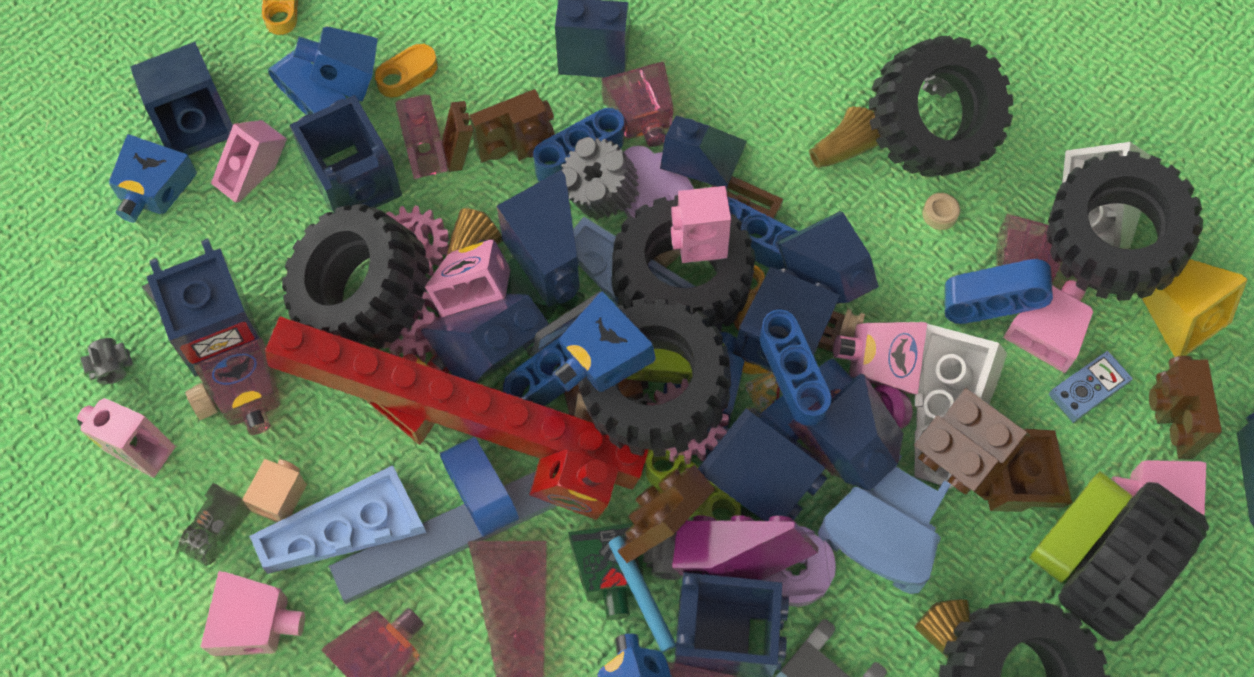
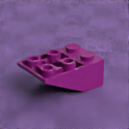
[672,515,818,580]

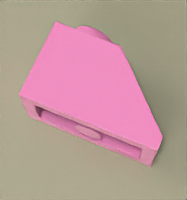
[211,120,287,203]

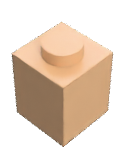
[242,459,307,522]

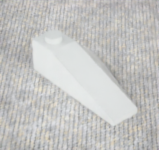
[1062,142,1151,249]
[915,324,1007,489]

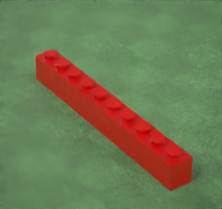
[265,316,649,490]

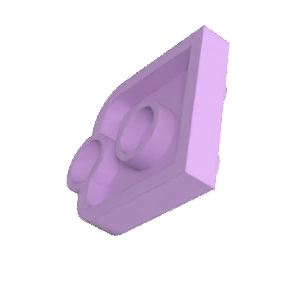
[624,146,694,218]

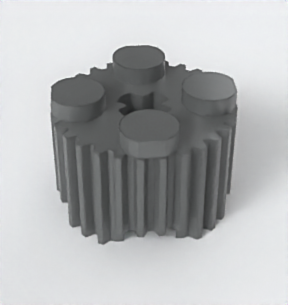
[561,137,640,220]

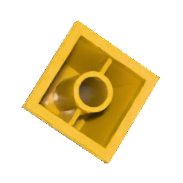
[1142,259,1248,357]

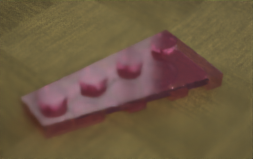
[468,541,548,677]

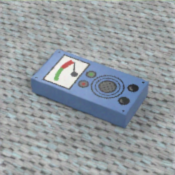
[1048,350,1133,423]

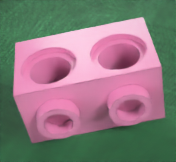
[671,186,731,263]

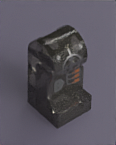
[178,483,251,566]

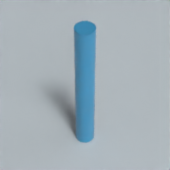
[608,536,676,653]

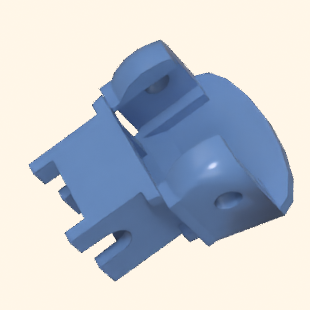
[818,455,951,594]

